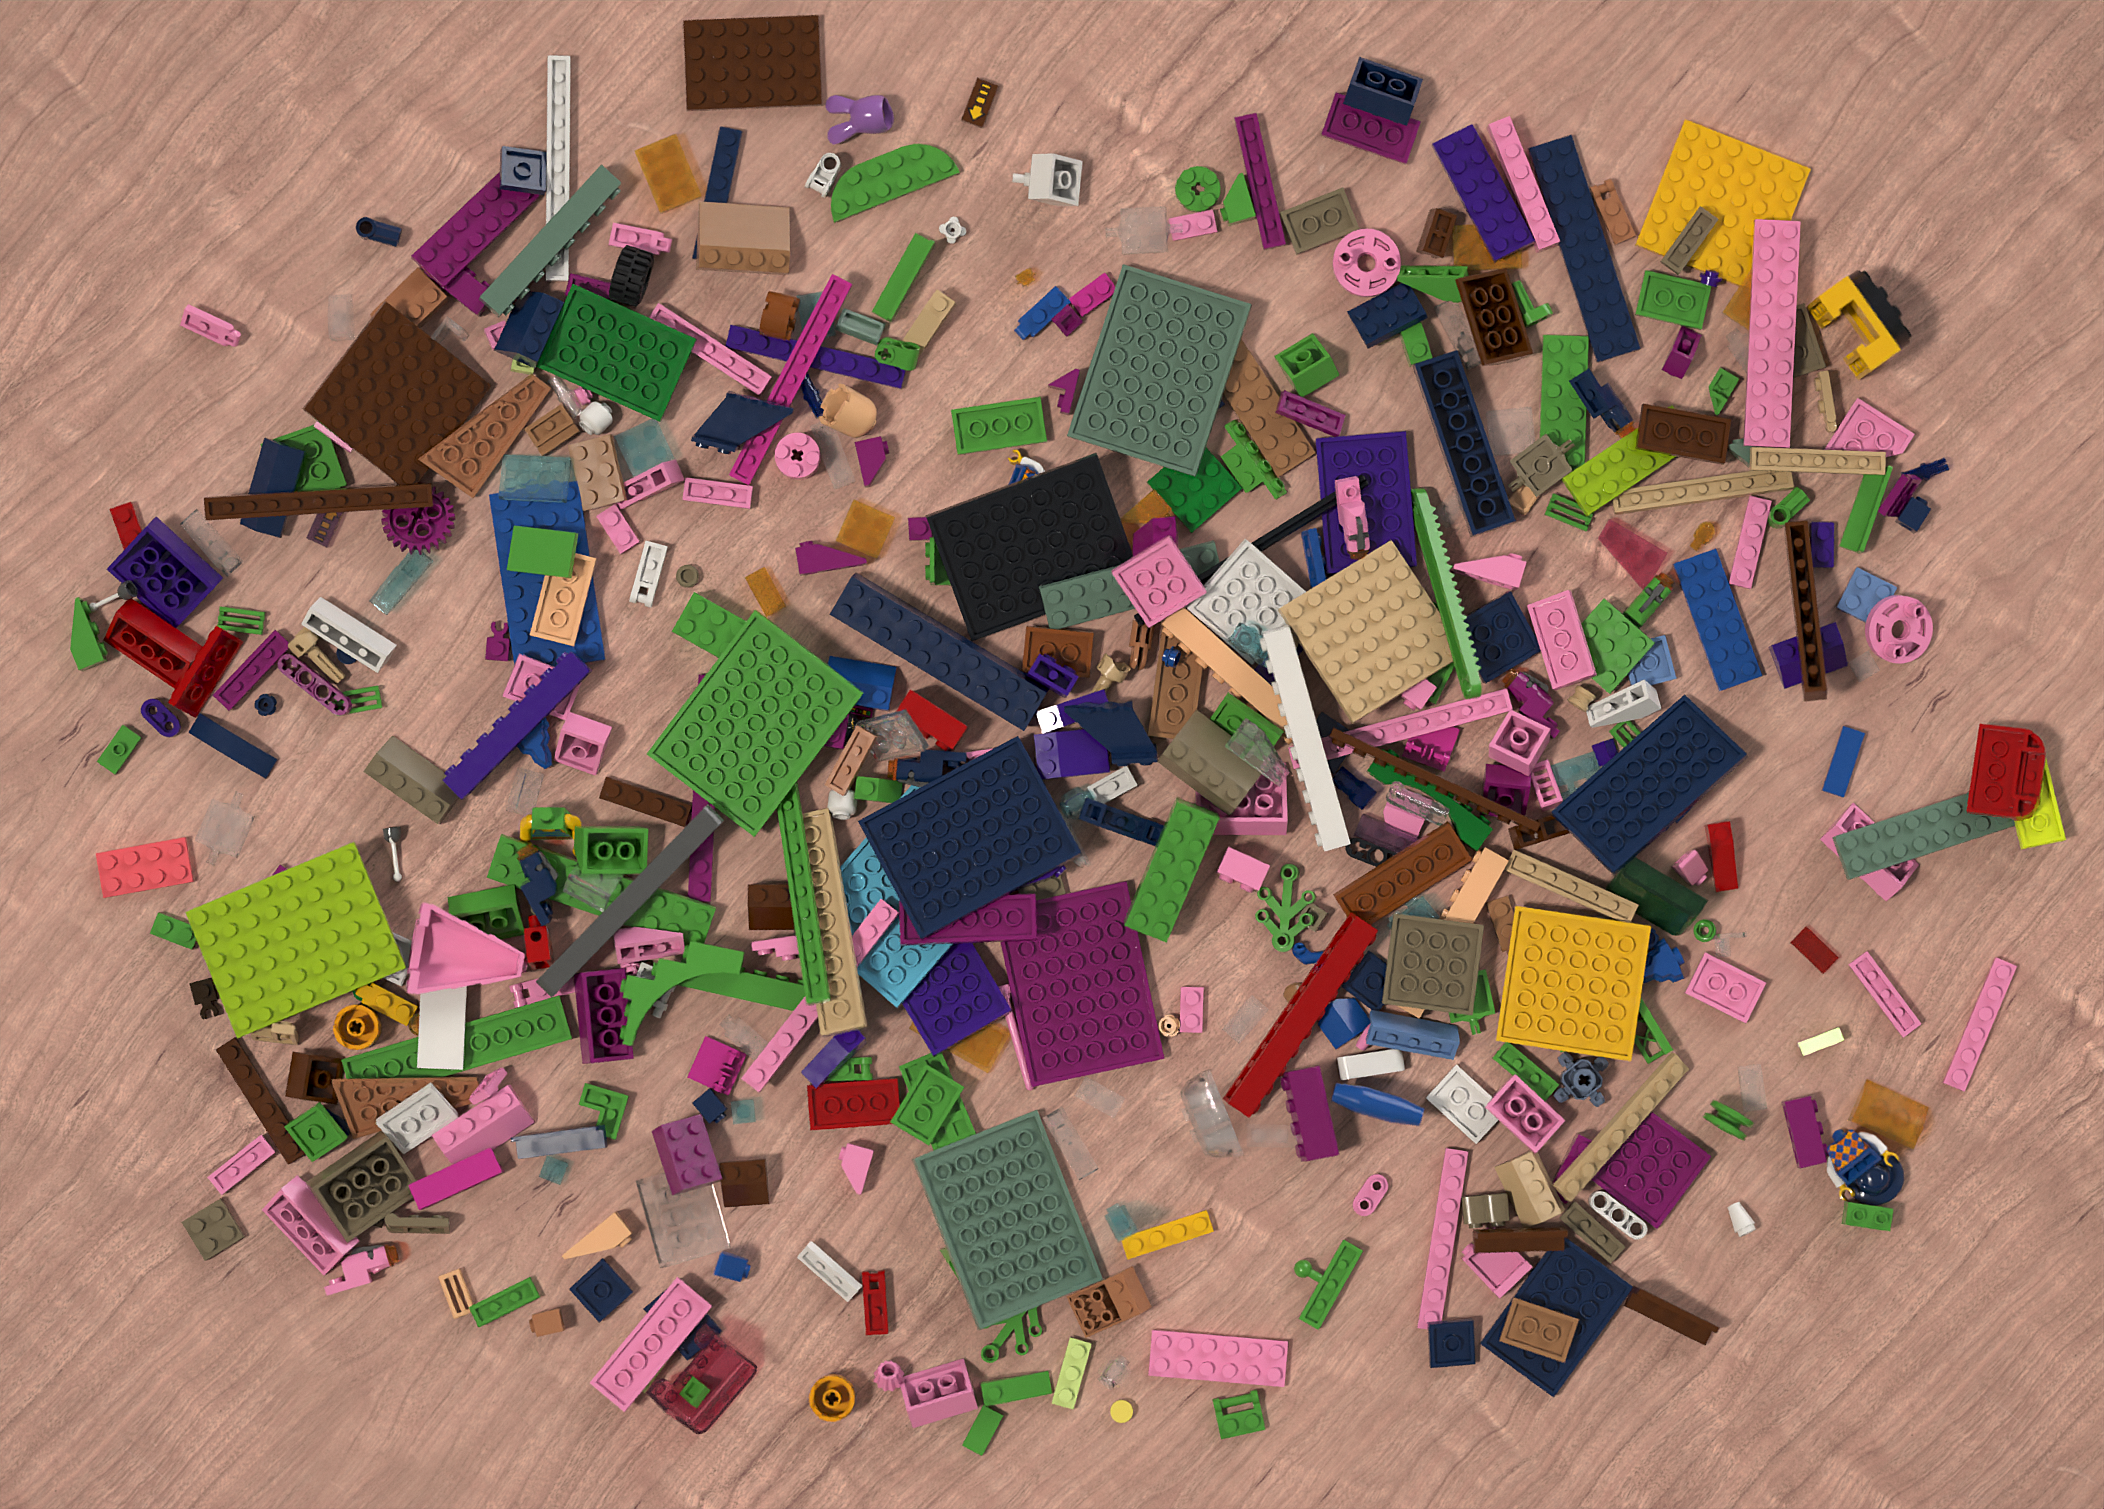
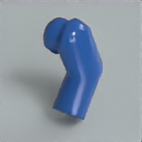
[1292,942,1323,965]

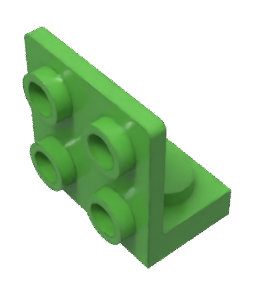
[925,537,951,586]

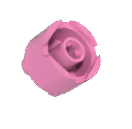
[775,433,821,480]

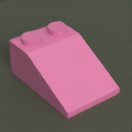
[1450,553,1526,591]

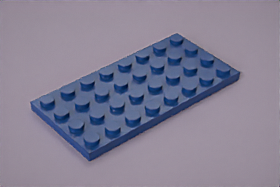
[489,481,606,667]

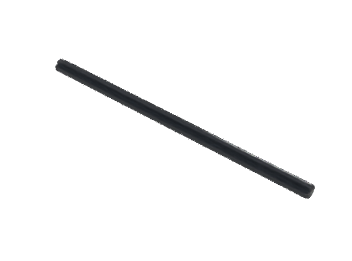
[1134,475,1369,626]

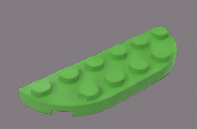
[831,144,960,223]

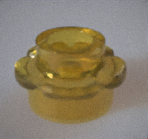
[1015,268,1036,287]

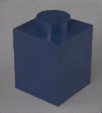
[1895,496,1931,533]
[692,1088,728,1124]

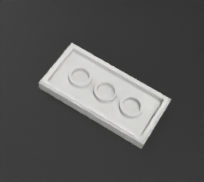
[417,986,467,1070]

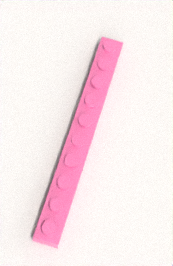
[1288,688,1513,769]
[741,899,899,1093]

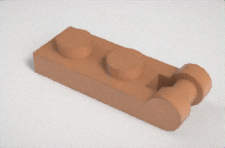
[1589,178,1636,246]

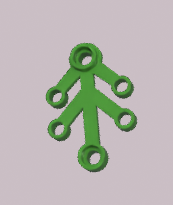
[1255,864,1316,952]
[981,1306,1042,1363]

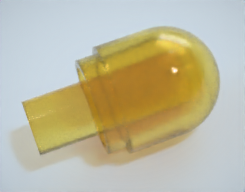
[1690,522,1716,551]

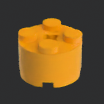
[333,1004,382,1050]
[809,1374,855,1422]

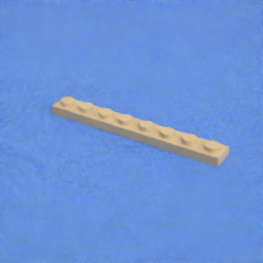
[1612,471,1794,515]
[1553,1052,1689,1202]

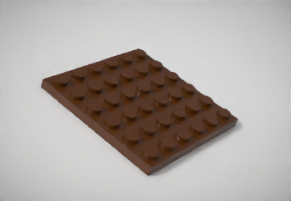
[302,301,492,485]

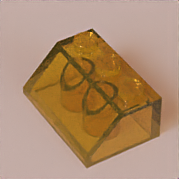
[1848,1079,1929,1149]

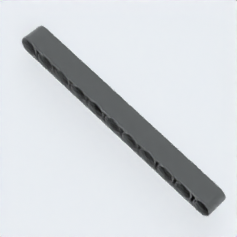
[536,804,724,997]

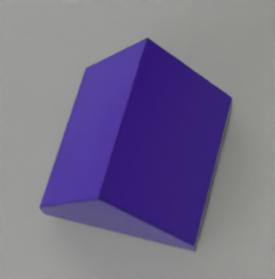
[1592,739,1618,767]

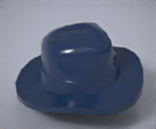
[1846,1151,1904,1205]

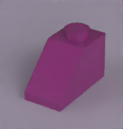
[1662,326,1702,379]
[855,436,890,488]

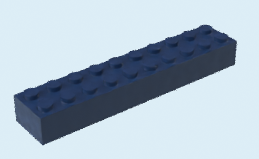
[829,572,1049,731]

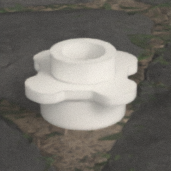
[939,217,966,244]

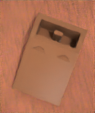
[1067,1266,1152,1338]

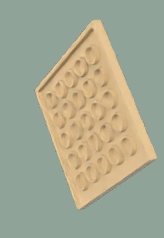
[1278,540,1453,724]

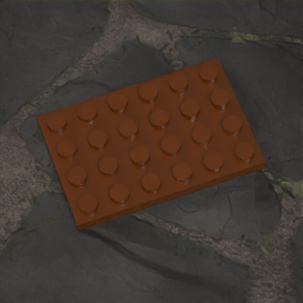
[683,15,822,111]

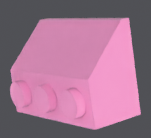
[1485,1074,1565,1154]
[901,1358,978,1428]

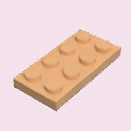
[530,553,597,646]

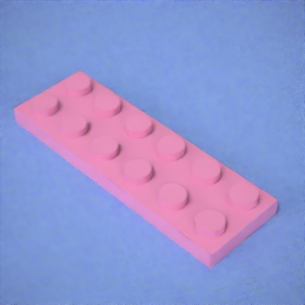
[590,1277,712,1412]
[1148,1330,1288,1387]

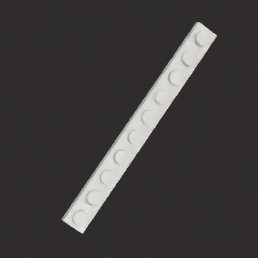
[545,55,570,282]

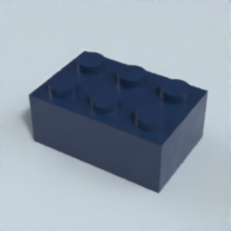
[1343,57,1423,126]

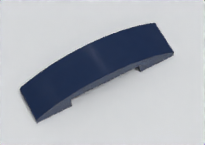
[188,713,278,779]
[1078,798,1164,846]

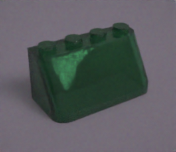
[1606,857,1708,936]

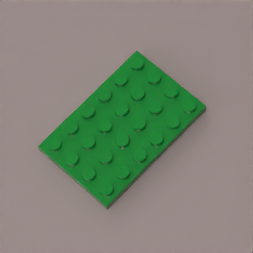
[537,284,697,422]

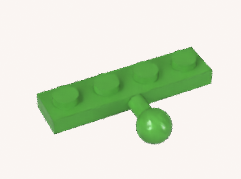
[1294,1239,1363,1330]

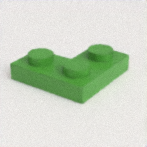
[579,1083,629,1140]

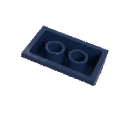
[494,291,564,369]

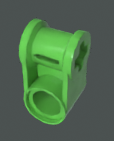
[875,337,920,371]

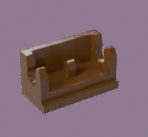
[1416,208,1457,258]

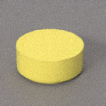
[1110,1400,1133,1423]

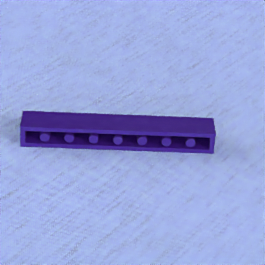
[442,652,592,800]

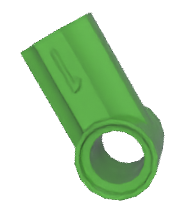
[1767,486,1810,529]

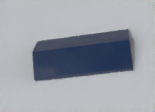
[240,438,306,538]

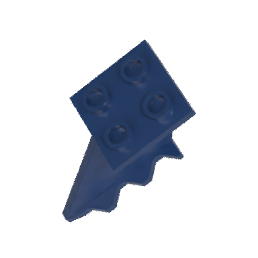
[691,390,794,454]
[1064,701,1158,767]

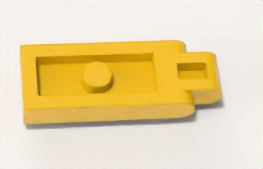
[355,982,418,1026]

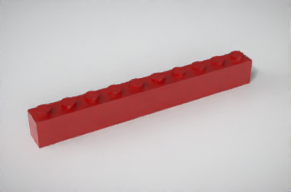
[1223,912,1378,1118]

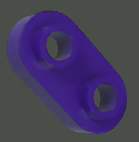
[141,699,181,737]

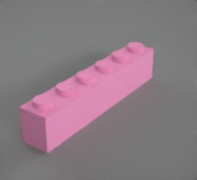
[1487,116,1560,253]

